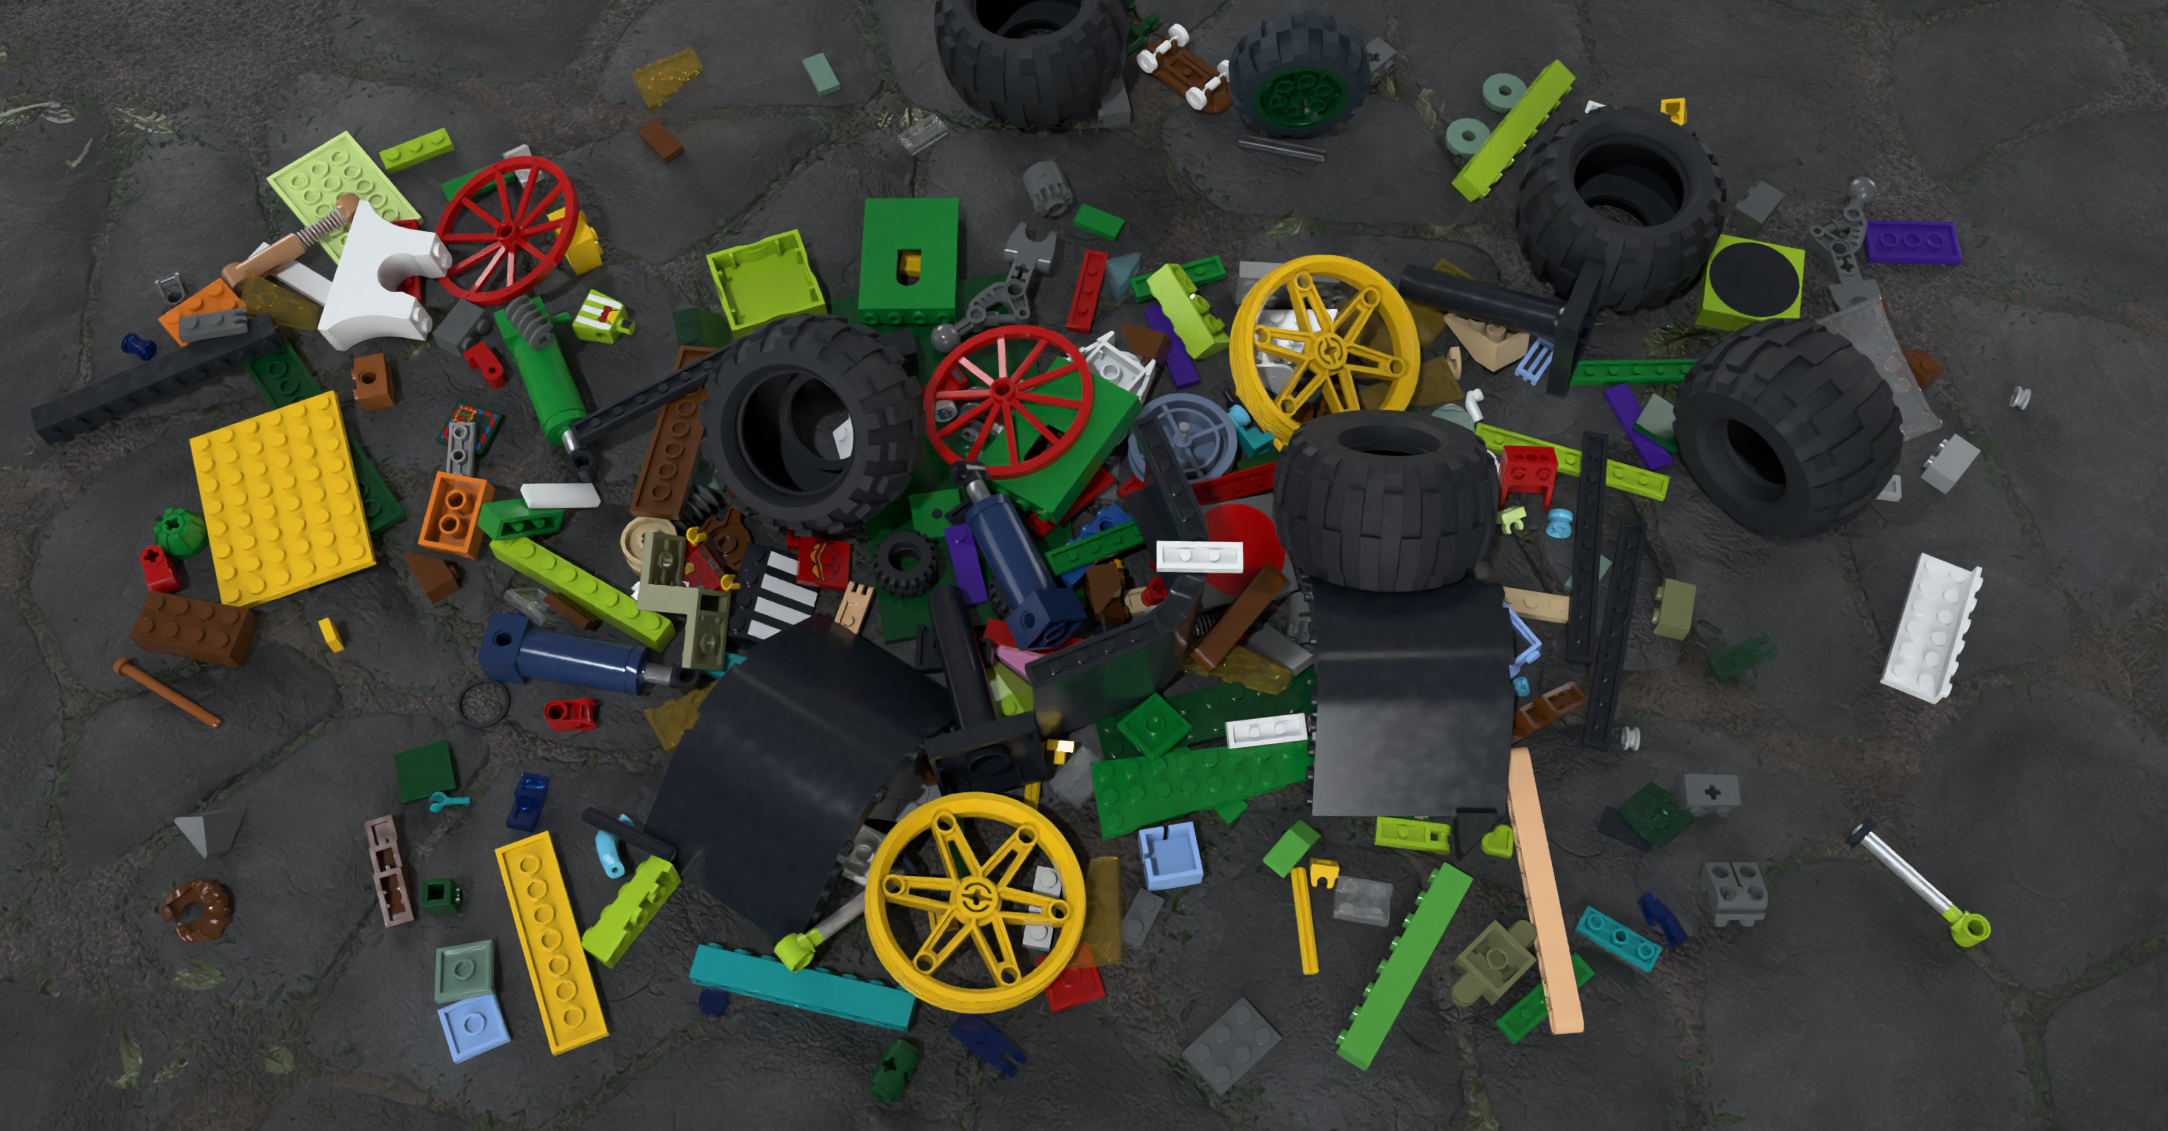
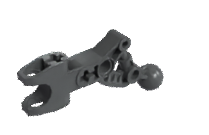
[1804,177,1882,327]
[930,221,1058,354]

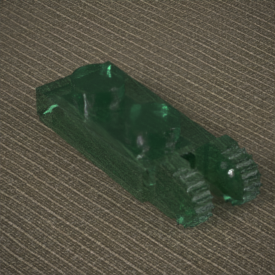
[1705,633,1780,684]

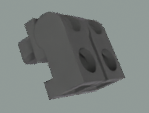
[1699,862,1768,927]

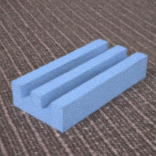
[1514,337,1554,386]

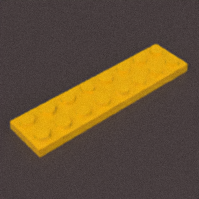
[495,831,609,1056]

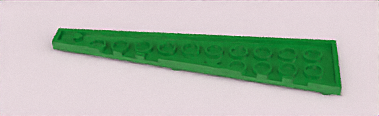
[1090,736,1312,841]

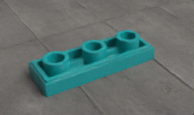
[1574,906,1662,973]

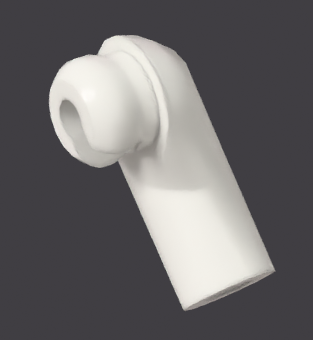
[1465,388,1484,423]

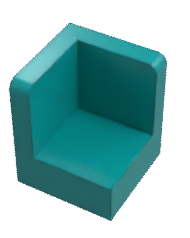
[1236,426,1274,458]

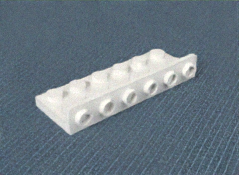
[1880,553,1983,704]

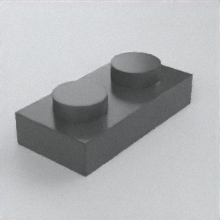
[1116,888,1165,950]

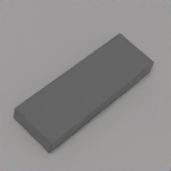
[1246,623,1314,676]

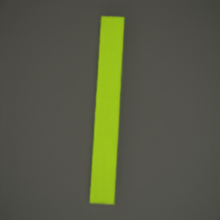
[1474,422,1670,501]

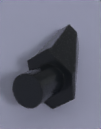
[1221,387,1252,419]

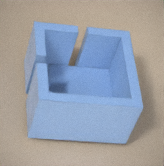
[1138,821,1203,892]

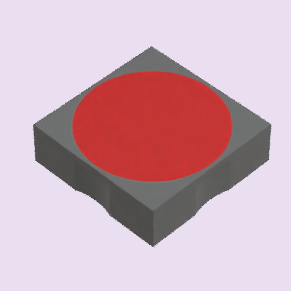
[1199,493,1299,615]

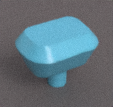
[1513,677,1530,696]

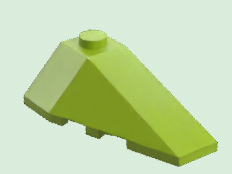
[985,658,1033,719]

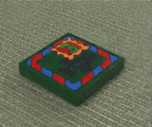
[436,399,505,458]

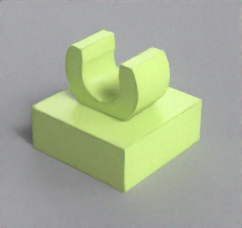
[1496,506,1526,534]

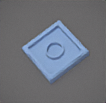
[437,990,511,1064]

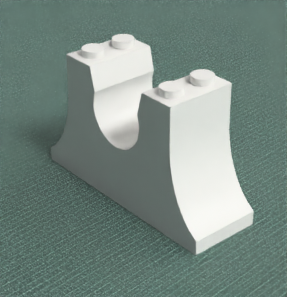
[317,200,452,351]

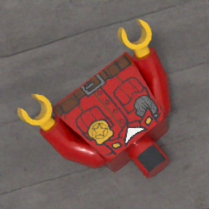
[681,526,740,594]

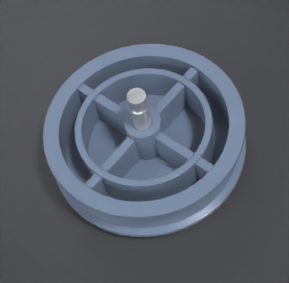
[1128,393,1237,484]

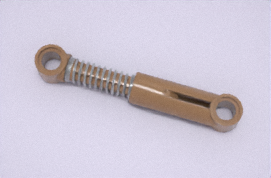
[221,193,360,296]

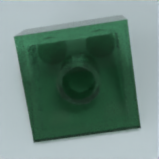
[672,307,729,349]

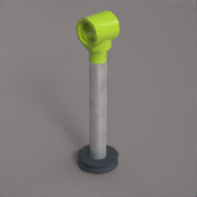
[1844,816,1991,947]
[774,853,920,973]

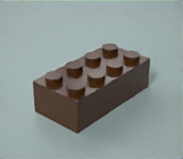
[129,590,260,669]

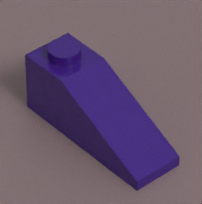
[944,523,988,607]

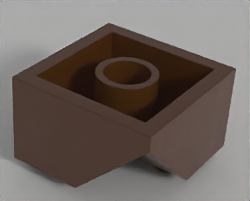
[1085,562,1129,628]

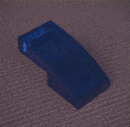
[505,772,550,833]
[1637,893,1688,949]

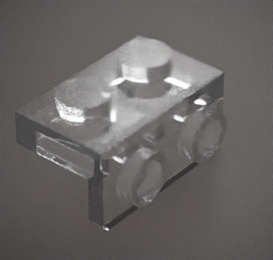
[1333,876,1393,927]

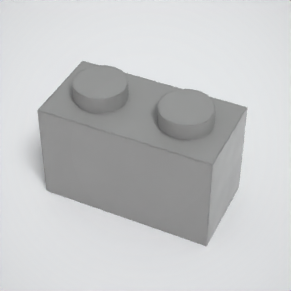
[1920,434,1981,495]

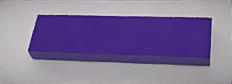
[1144,304,1200,390]
[1603,383,1673,472]

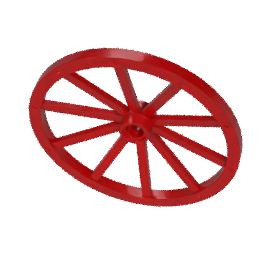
[435,156,579,306]
[923,325,1095,480]

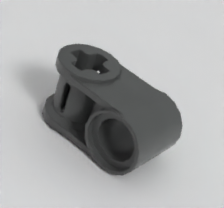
[155,271,190,310]

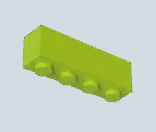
[1146,263,1230,359]
[580,855,682,970]

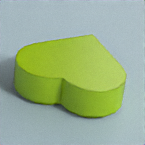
[1480,825,1514,859]

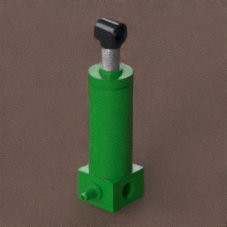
[493,296,599,483]

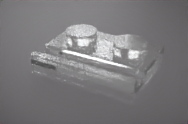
[1048,745,1102,810]

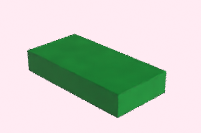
[1073,204,1125,242]

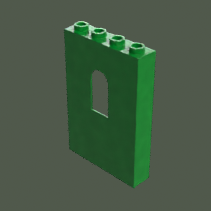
[858,198,960,325]
[979,356,1143,525]

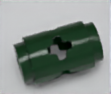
[867,1038,920,1104]

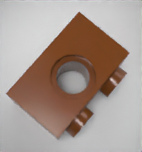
[351,353,395,412]

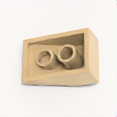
[1444,312,1530,372]

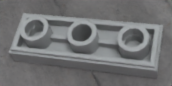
[446,422,477,477]

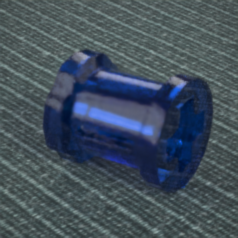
[121,332,157,361]

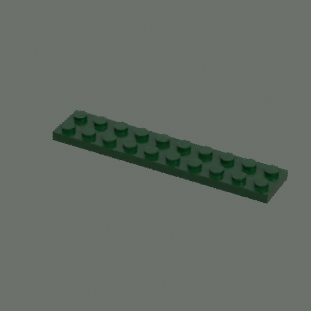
[243,340,407,538]
[1094,665,1314,761]

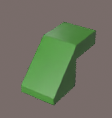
[1263,819,1321,878]

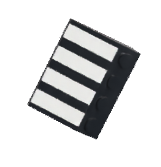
[725,542,820,650]

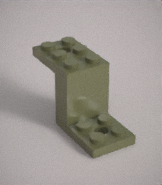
[637,531,731,671]

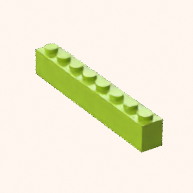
[1452,59,1575,202]
[489,537,676,654]

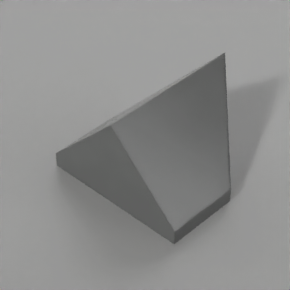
[174,807,247,859]

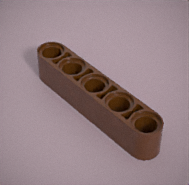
[1188,562,1288,672]

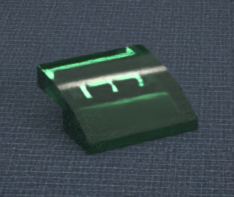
[1618,782,1695,849]

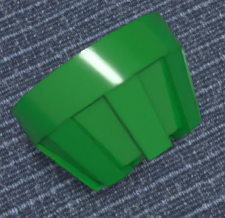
[153,508,209,560]

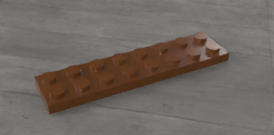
[629,345,720,521]

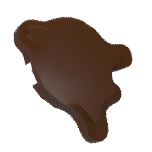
[684,505,752,573]

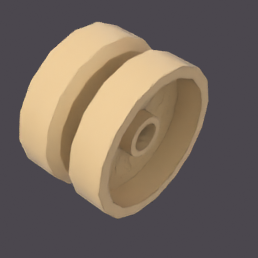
[620,517,678,576]

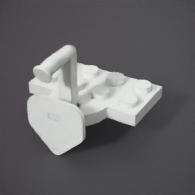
[1254,309,1339,394]

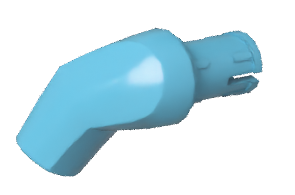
[595,814,634,879]

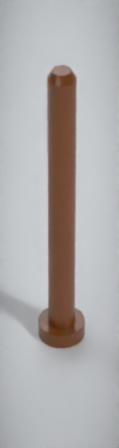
[113,656,222,728]

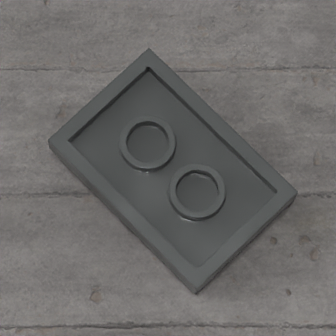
[1182,997,1282,1098]

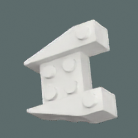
[1064,331,1156,446]

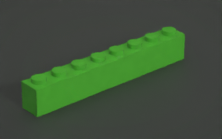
[1335,862,1473,1071]

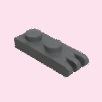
[178,308,249,343]

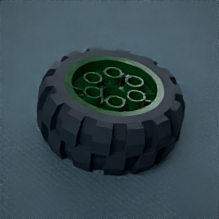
[1228,10,1371,138]

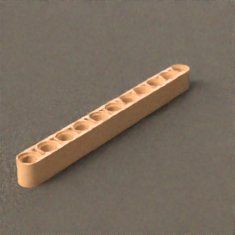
[1506,747,1584,1035]

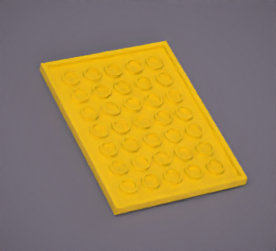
[189,390,377,609]

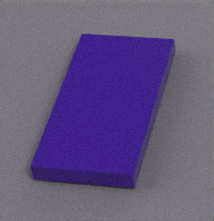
[1863,220,1962,265]

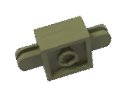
[1450,920,1537,1007]

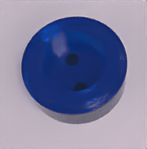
[699,987,728,1017]

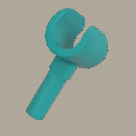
[429,792,470,813]

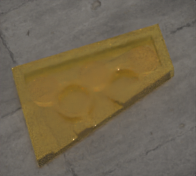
[630,47,703,113]
[239,270,319,331]

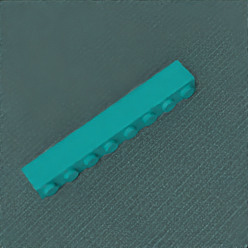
[689,943,917,1033]

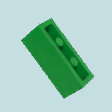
[477,498,565,541]

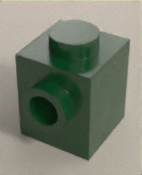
[422,877,463,916]

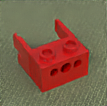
[1498,445,1558,511]

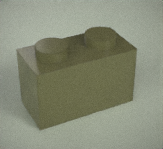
[1650,578,1697,641]

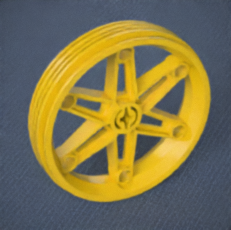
[1229,255,1420,443]
[864,792,1086,1014]

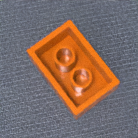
[158,278,254,348]
[418,471,496,560]

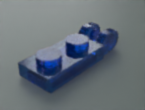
[948,1013,1027,1078]

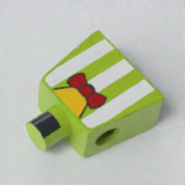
[572,289,636,344]

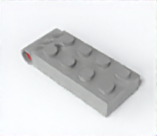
[1236,261,1354,309]

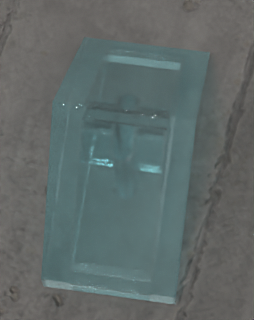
[1105,252,1141,302]

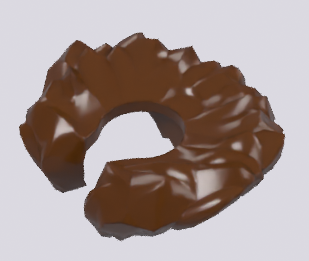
[161,879,231,943]

